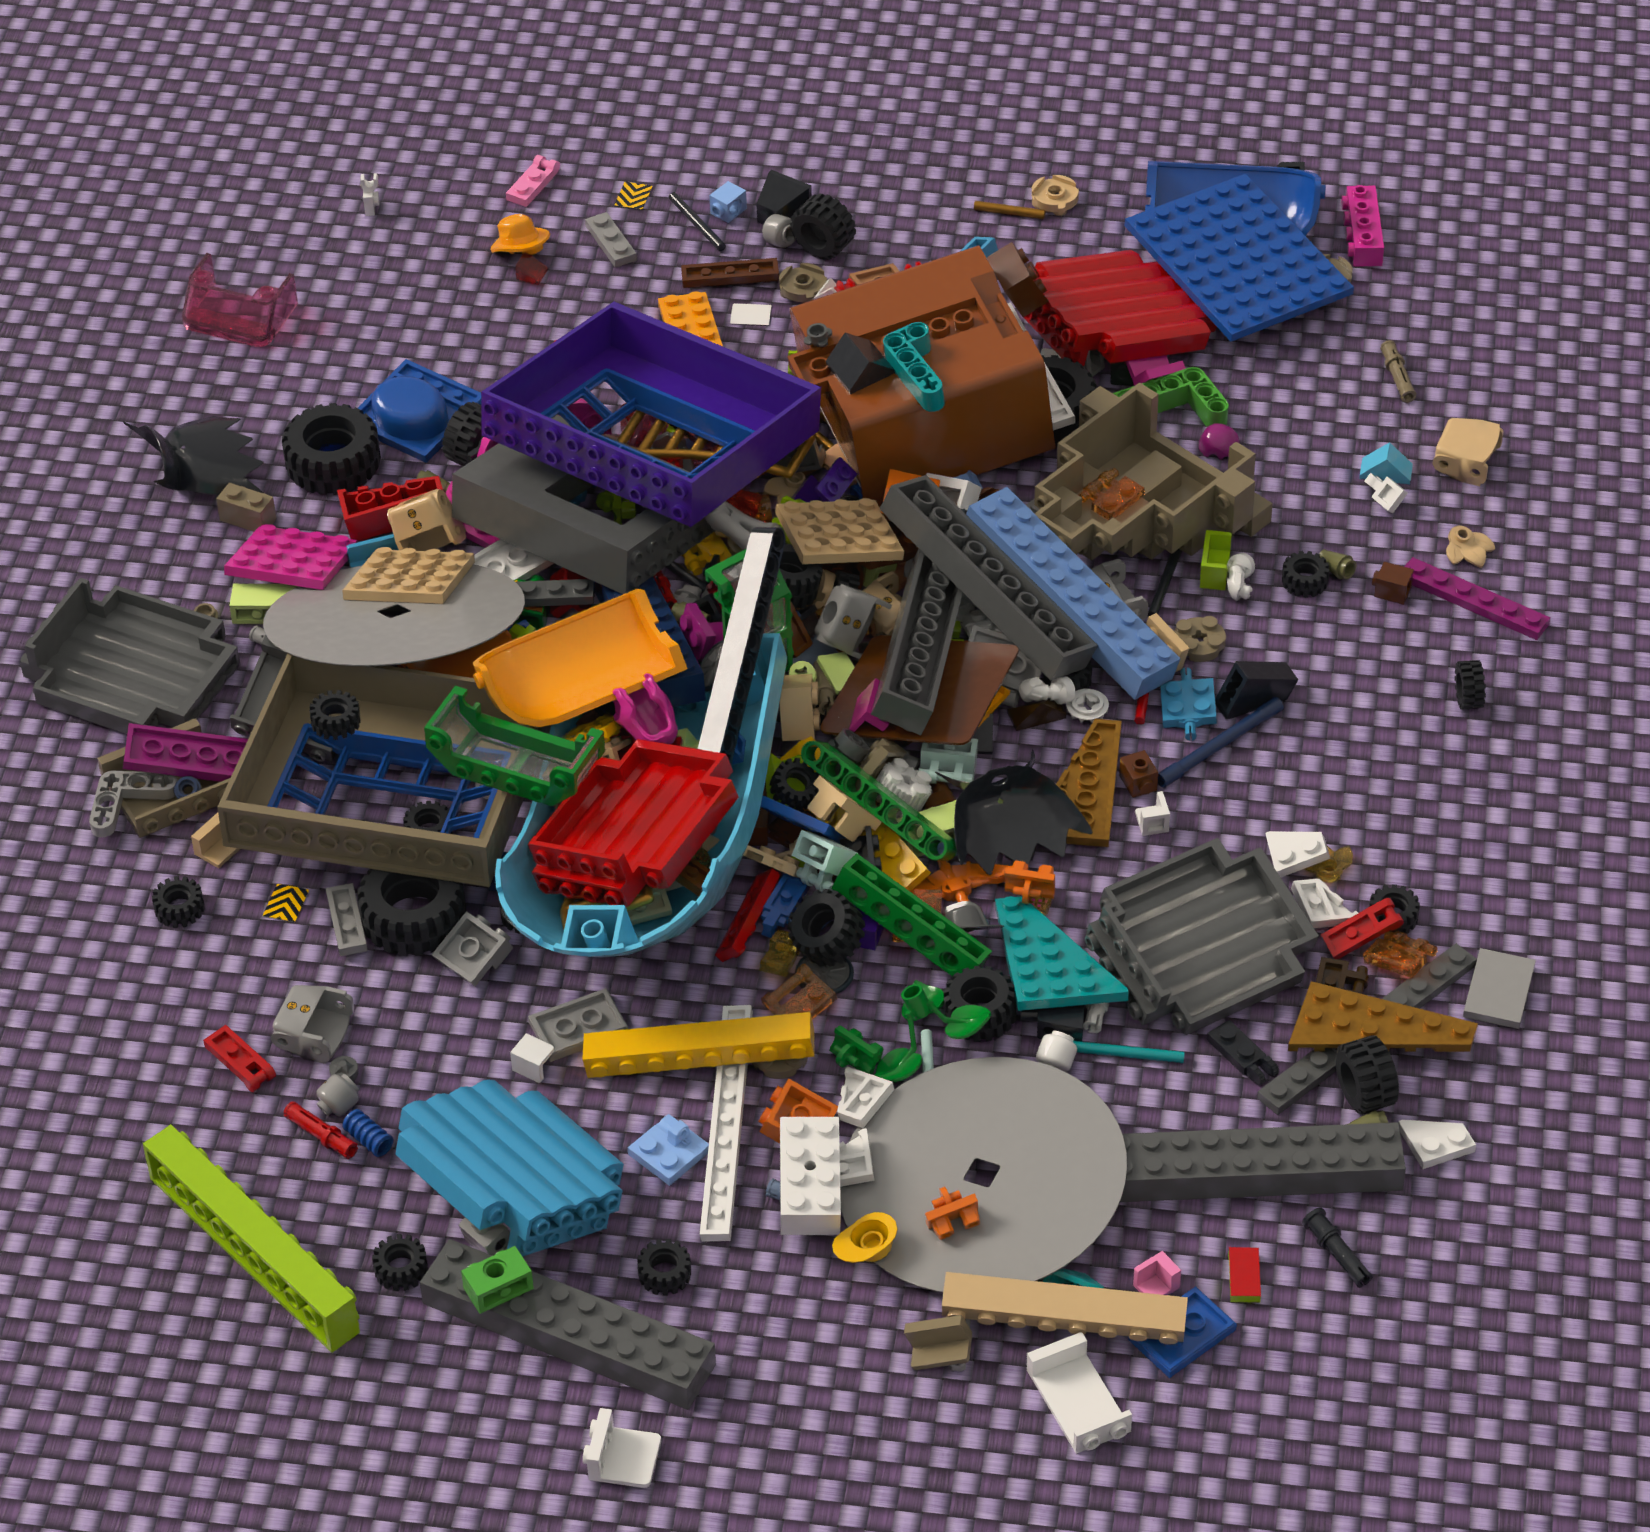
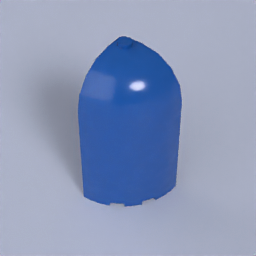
[1145,161,1326,236]

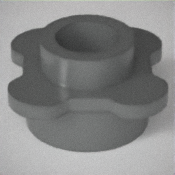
[804,323,832,347]

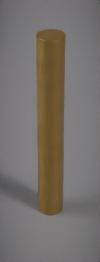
[974,201,1046,219]

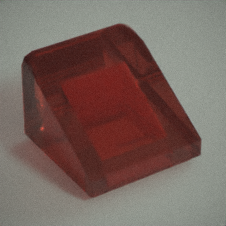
[515,252,548,285]

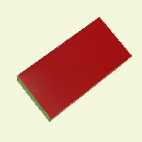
[1228,1247,1261,1302]

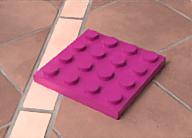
[224,524,357,590]

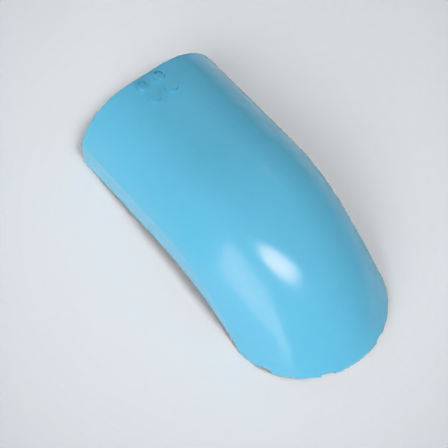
[495,633,787,957]

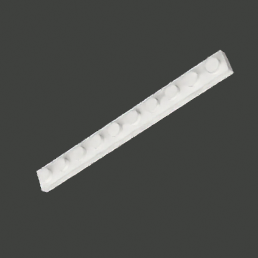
[700,1005,753,1242]

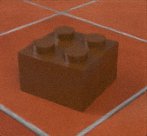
[987,242,1048,317]

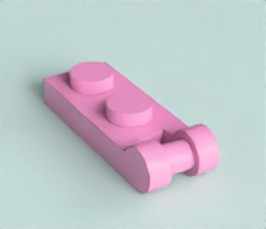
[506,155,560,207]

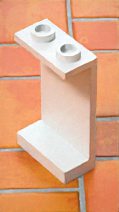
[1027,1332,1132,1454]

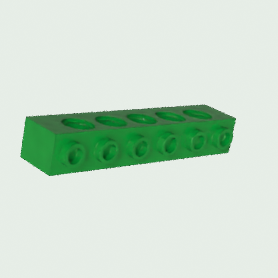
[831,853,992,977]

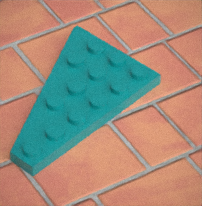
[995,896,1129,1011]

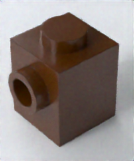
[1372,561,1414,605]
[1119,750,1158,798]

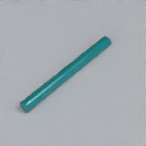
[1073,1041,1185,1063]

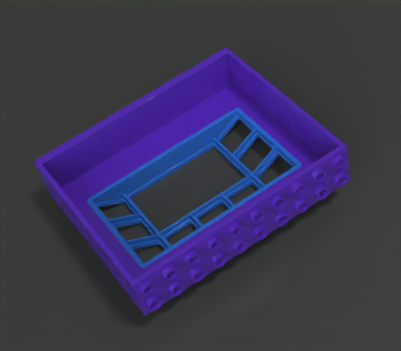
[481,301,821,527]

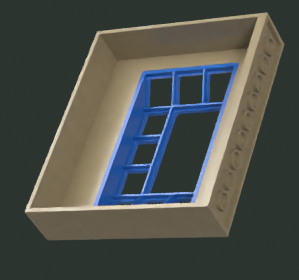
[217,653,551,887]

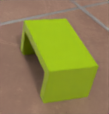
[1200,530,1232,590]

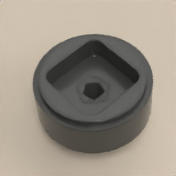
[329,1056,359,1081]

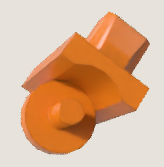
[1004,860,1055,904]
[925,1186,980,1240]

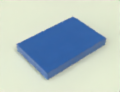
[760,796,846,844]
[1128,1286,1237,1378]

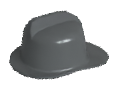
[945,901,1004,933]

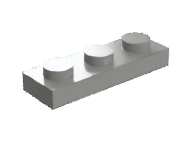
[585,212,637,268]
[326,883,367,956]

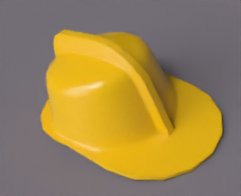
[832,1212,898,1263]

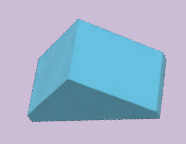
[1359,442,1413,485]

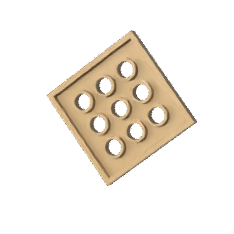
[775,498,904,564]
[342,547,475,604]

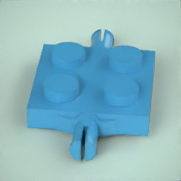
[1160,667,1217,741]

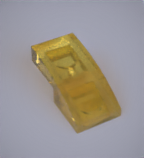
[759,930,800,977]

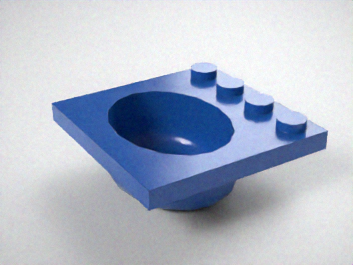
[358,359,481,463]

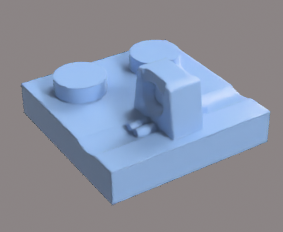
[628,1114,709,1186]

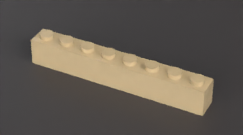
[942,1272,1188,1344]

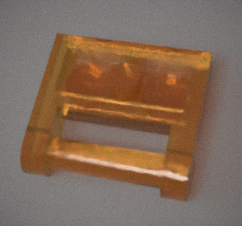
[761,963,837,1019]

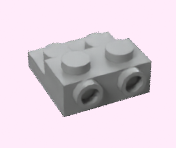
[432,911,513,987]

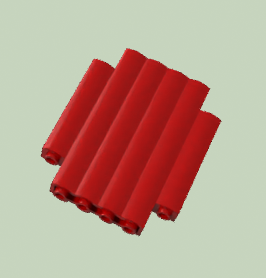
[1023,250,1216,366]
[528,739,739,907]

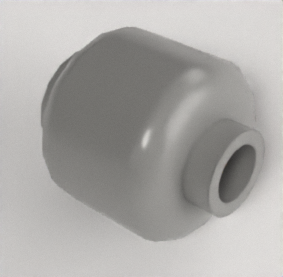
[762,214,796,248]
[316,1074,359,1117]

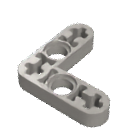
[89,771,177,838]

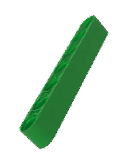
[801,741,957,861]

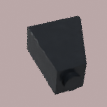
[1215,661,1299,719]

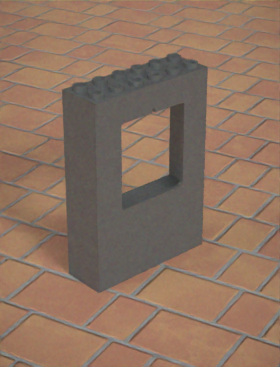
[452,415,716,594]

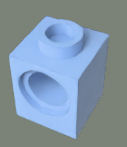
[709,181,747,223]

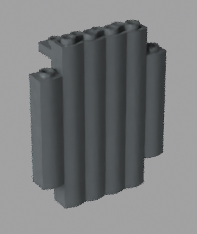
[20,578,240,734]
[1085,838,1319,1035]

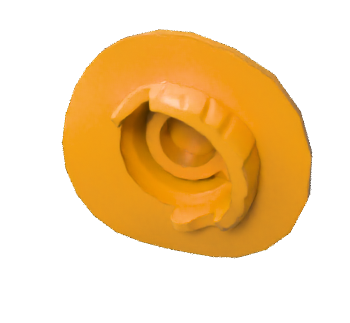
[491,214,551,255]

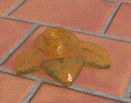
[1305,846,1353,883]

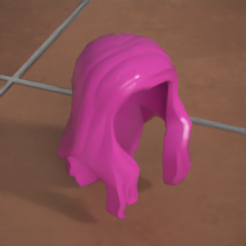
[612,673,678,745]

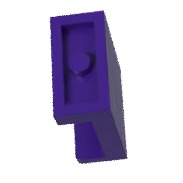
[792,457,857,502]

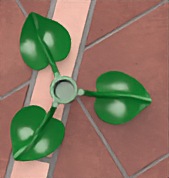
[874,980,992,1082]

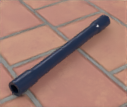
[1158,697,1284,788]

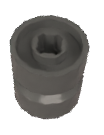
[833,728,871,776]

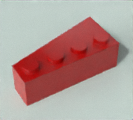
[337,476,444,542]

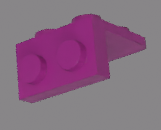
[680,603,723,662]

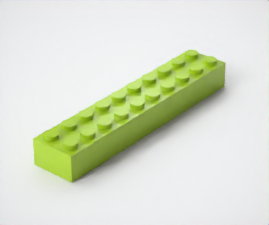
[143,1124,360,1353]

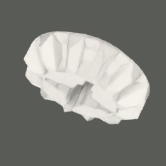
[1066,689,1109,723]

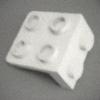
[583,1408,661,1488]

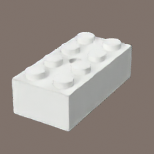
[780,1117,841,1235]

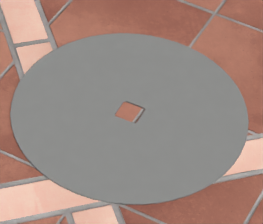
[263,564,525,666]
[840,1057,1127,1292]

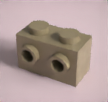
[216,483,277,532]

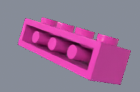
[1341,185,1384,267]

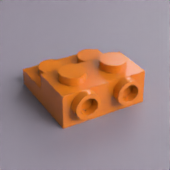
[758,1078,838,1143]

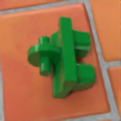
[829,1025,884,1075]

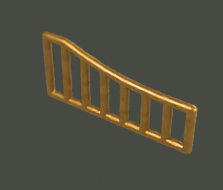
[617,410,816,478]

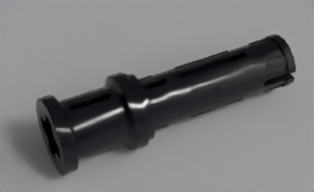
[1302,1208,1373,1288]

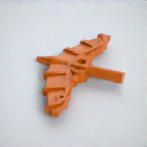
[910,860,1012,904]

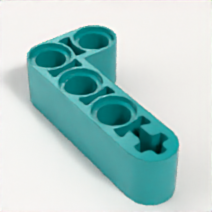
[883,322,945,412]

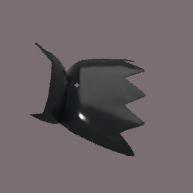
[123,416,264,495]
[935,749,1093,875]

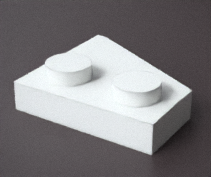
[1265,831,1330,877]
[1291,879,1358,928]
[837,1066,895,1128]
[1398,1120,1476,1169]
[839,1128,875,1187]

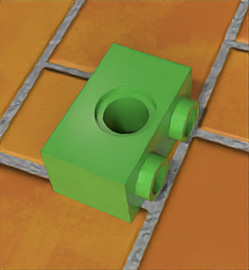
[461,1246,534,1314]

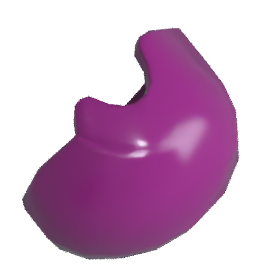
[1199,423,1239,460]

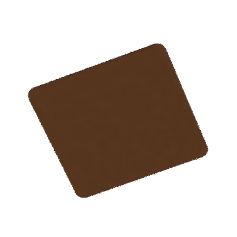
[820,635,1019,745]

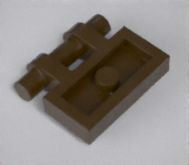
[1316,957,1369,994]

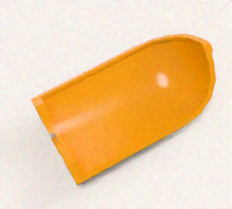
[473,589,688,727]

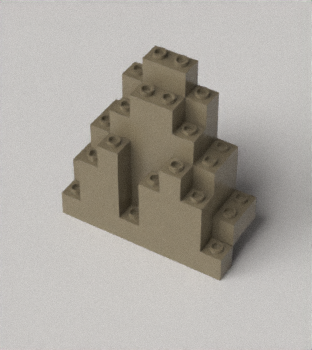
[1034,382,1273,561]

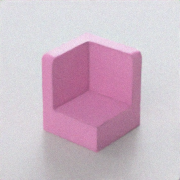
[1133,1251,1181,1295]

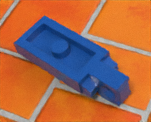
[761,873,810,938]

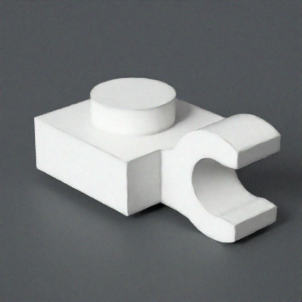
[360,173,379,216]
[1365,473,1408,513]

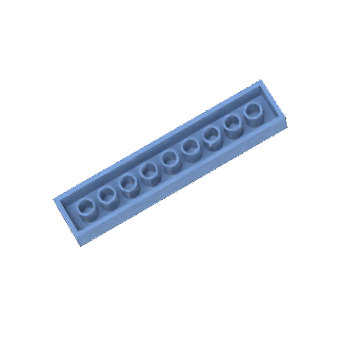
[966,487,1181,700]

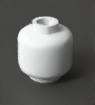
[1036,1031,1077,1072]

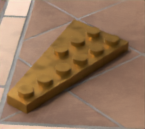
[1056,719,1122,847]
[1288,981,1478,1052]

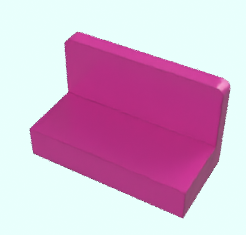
[1125,355,1186,386]
[849,678,890,732]

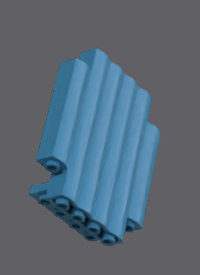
[395,1079,624,1257]

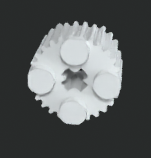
[876,758,932,819]

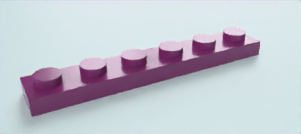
[1404,557,1551,640]

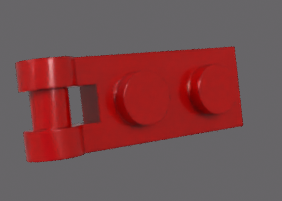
[1321,898,1404,959]
[203,1025,276,1092]

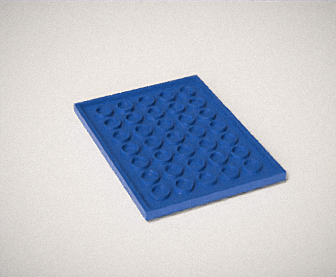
[1124,174,1354,342]

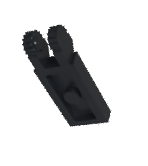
[1207,1020,1280,1085]

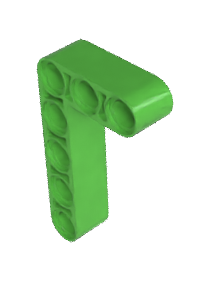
[1113,367,1229,427]

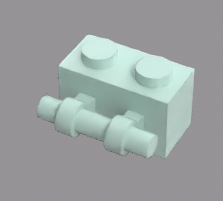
[919,738,978,786]
[792,830,858,892]

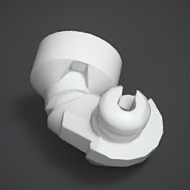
[1227,553,1255,601]
[1018,676,1075,704]

